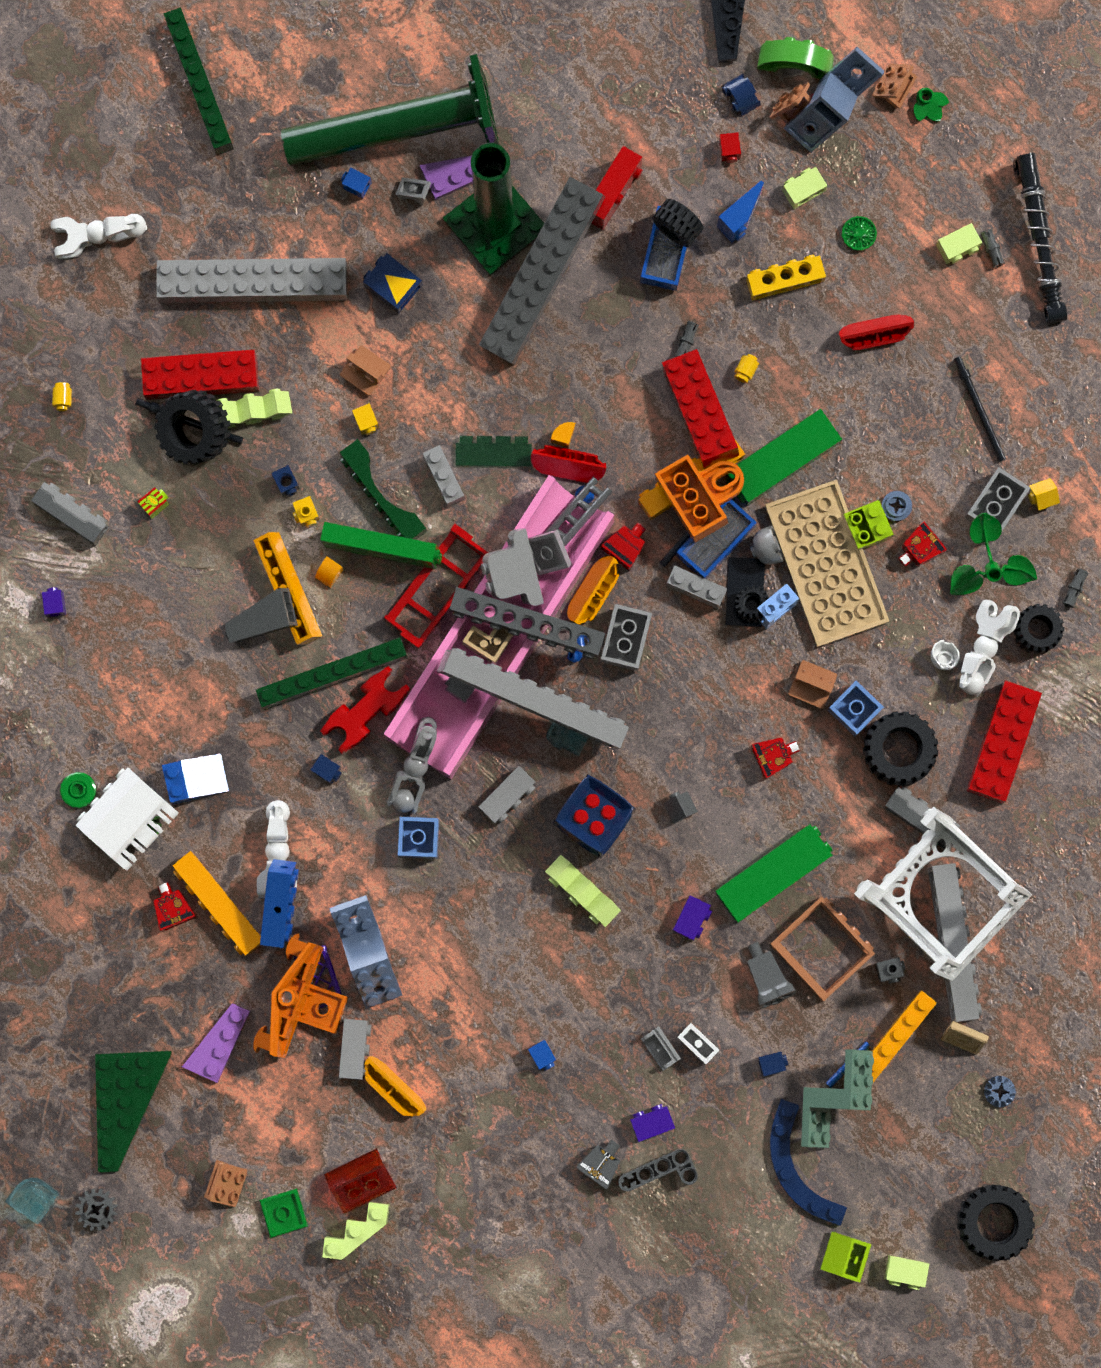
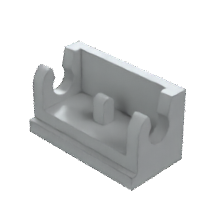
[641,1026,681,1071]

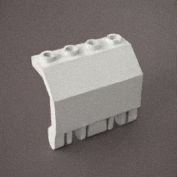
[76,768,179,871]

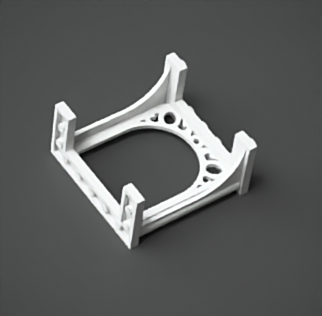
[854,807,1032,981]

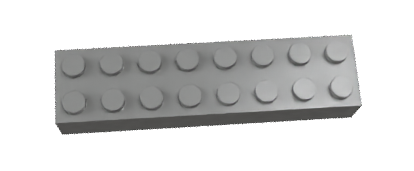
[928,863,982,1022]

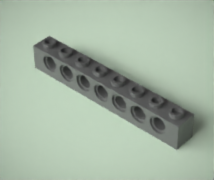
[450,587,605,659]

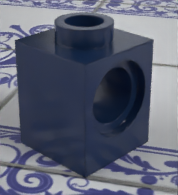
[271,465,300,497]
[310,754,342,784]
[757,1051,789,1076]

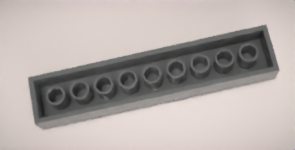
[479,177,605,364]

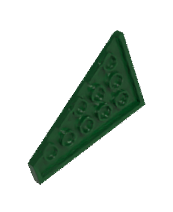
[95,1051,172,1172]

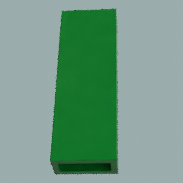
[725,409,842,506]
[320,522,442,569]
[715,824,833,923]

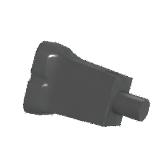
[747,942,796,1009]

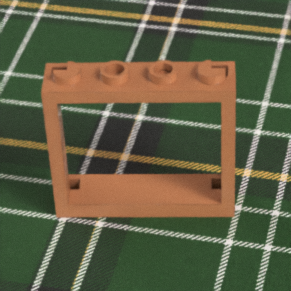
[769,896,875,1002]

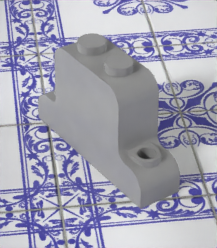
[481,528,544,606]

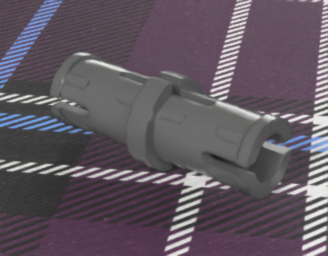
[981,229,1005,268]
[674,321,699,357]
[1063,568,1089,608]

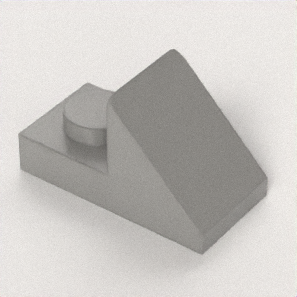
[395,177,431,206]

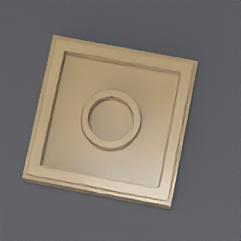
[941,1021,989,1055]

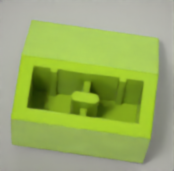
[843,500,894,549]
[820,1231,871,1283]

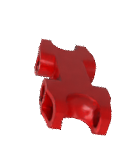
[320,666,411,755]

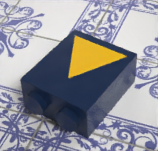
[363,253,423,313]

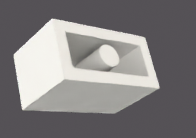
[677,1023,719,1065]

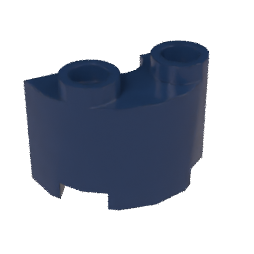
[722,74,761,116]

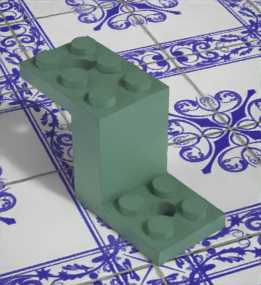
[801,1049,874,1148]

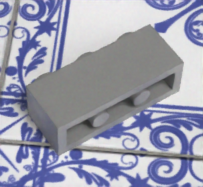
[423,445,465,508]
[666,566,727,609]
[478,766,536,824]
[339,1019,372,1080]

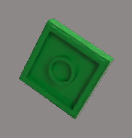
[259,1188,308,1238]

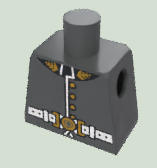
[576,1140,620,1189]

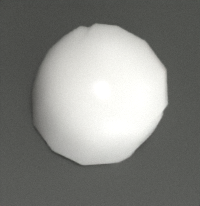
[931,640,960,670]

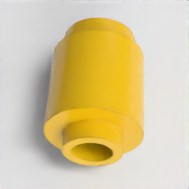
[734,354,759,384]
[52,382,72,411]

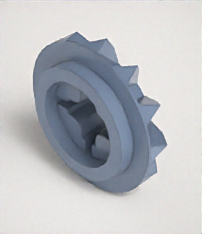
[882,491,912,521]
[984,1076,1016,1107]

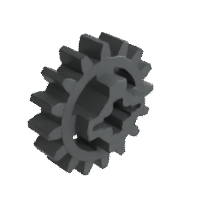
[75,1188,118,1231]

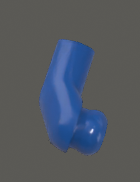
[567,637,585,663]

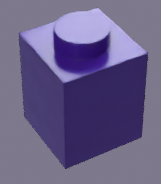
[42,587,66,618]

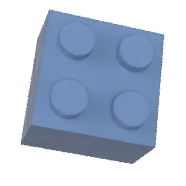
[827,681,884,737]
[398,817,439,859]

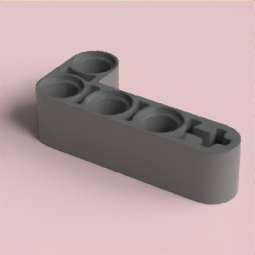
[618,1149,698,1192]

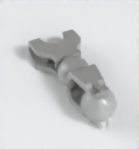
[387,717,437,814]

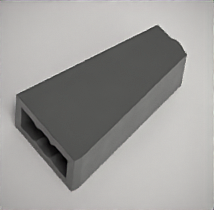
[225,588,298,643]

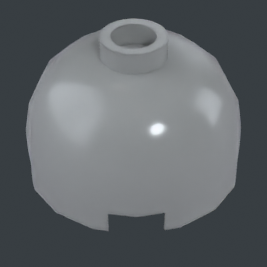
[750,525,784,565]

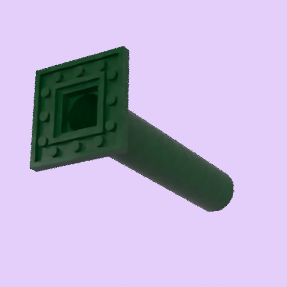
[281,54,500,166]
[443,143,544,276]

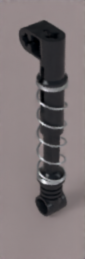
[1013,153,1067,324]

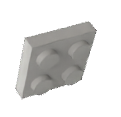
[528,530,572,575]

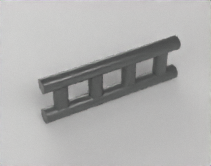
[545,477,612,546]

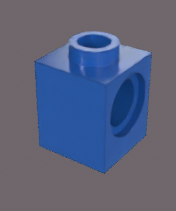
[341,167,372,199]
[528,1040,556,1071]

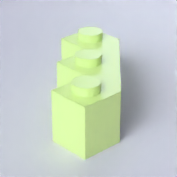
[216,389,292,428]
[545,855,621,927]
[322,1202,390,1260]

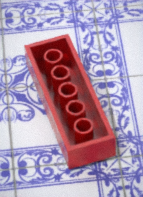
[141,349,259,400]
[662,349,739,469]
[966,680,1042,804]

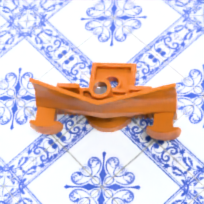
[253,933,348,1058]

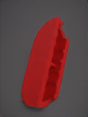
[839,315,914,350]
[531,445,606,483]

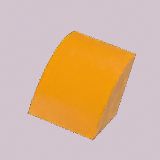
[551,422,576,448]
[315,556,344,588]

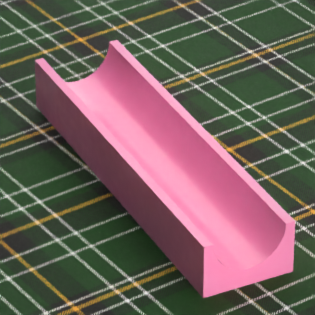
[384,475,614,779]

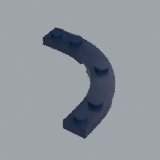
[770,1099,847,1226]

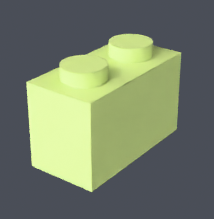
[782,167,827,209]
[936,223,982,264]
[884,1255,929,1290]

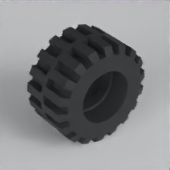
[652,199,704,247]
[1013,604,1064,654]

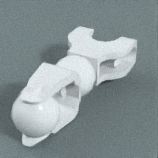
[50,214,147,259]
[959,600,1020,697]
[257,800,297,899]

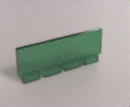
[456,435,532,467]

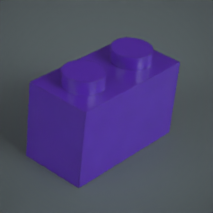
[672,895,712,941]
[630,1104,675,1142]

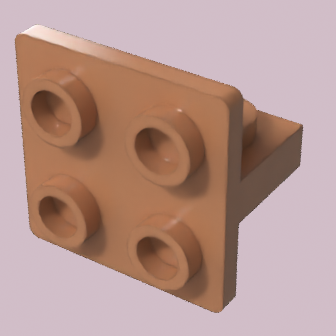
[872,64,917,109]
[770,82,811,124]
[340,345,391,396]
[788,660,837,709]
[204,1160,248,1207]

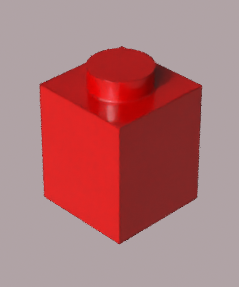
[719,132,741,163]

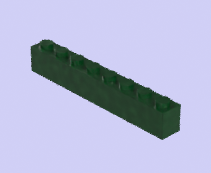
[163,7,234,156]
[255,637,408,710]

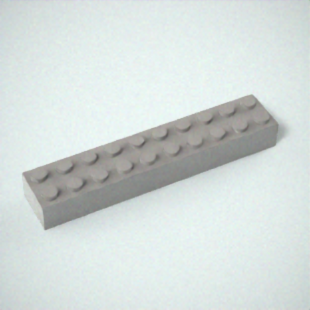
[157,258,347,303]
[437,648,629,748]

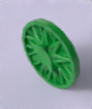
[842,216,877,251]
[60,772,96,808]

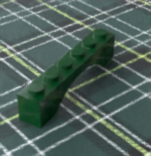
[339,439,427,540]

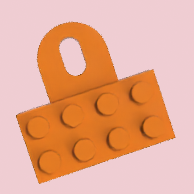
[655,454,744,543]

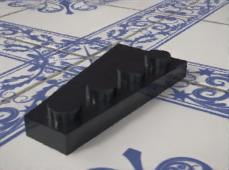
[711,0,745,63]

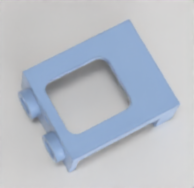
[757,584,799,630]

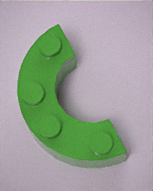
[757,37,834,79]

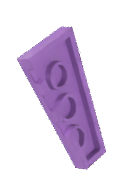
[420,156,473,200]
[182,1003,250,1083]

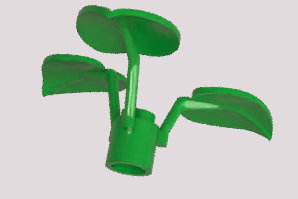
[950,513,1037,595]

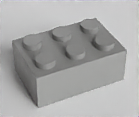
[965,467,1030,531]
[601,604,652,672]

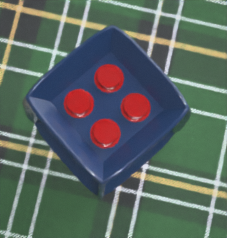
[553,774,636,859]

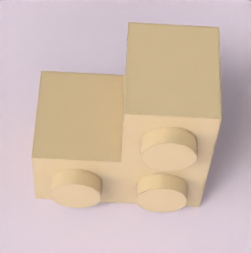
[462,626,514,664]

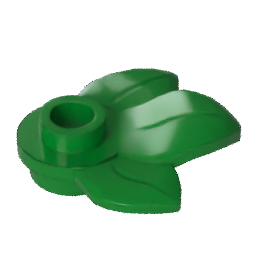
[913,88,949,122]

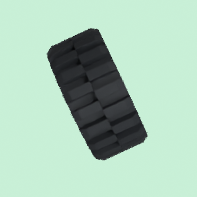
[154,390,231,465]
[863,711,939,787]
[957,1184,1035,1261]

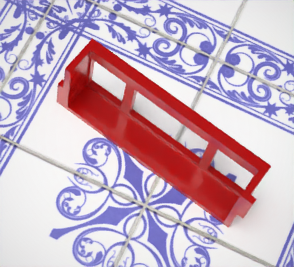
[384,524,488,648]

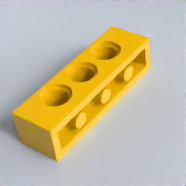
[746,255,826,301]

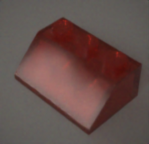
[324,1148,397,1214]

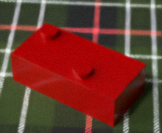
[591,146,643,230]

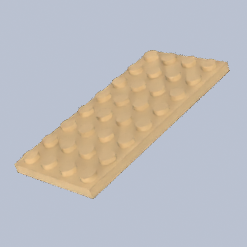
[765,480,889,648]

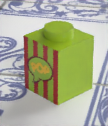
[137,487,169,519]

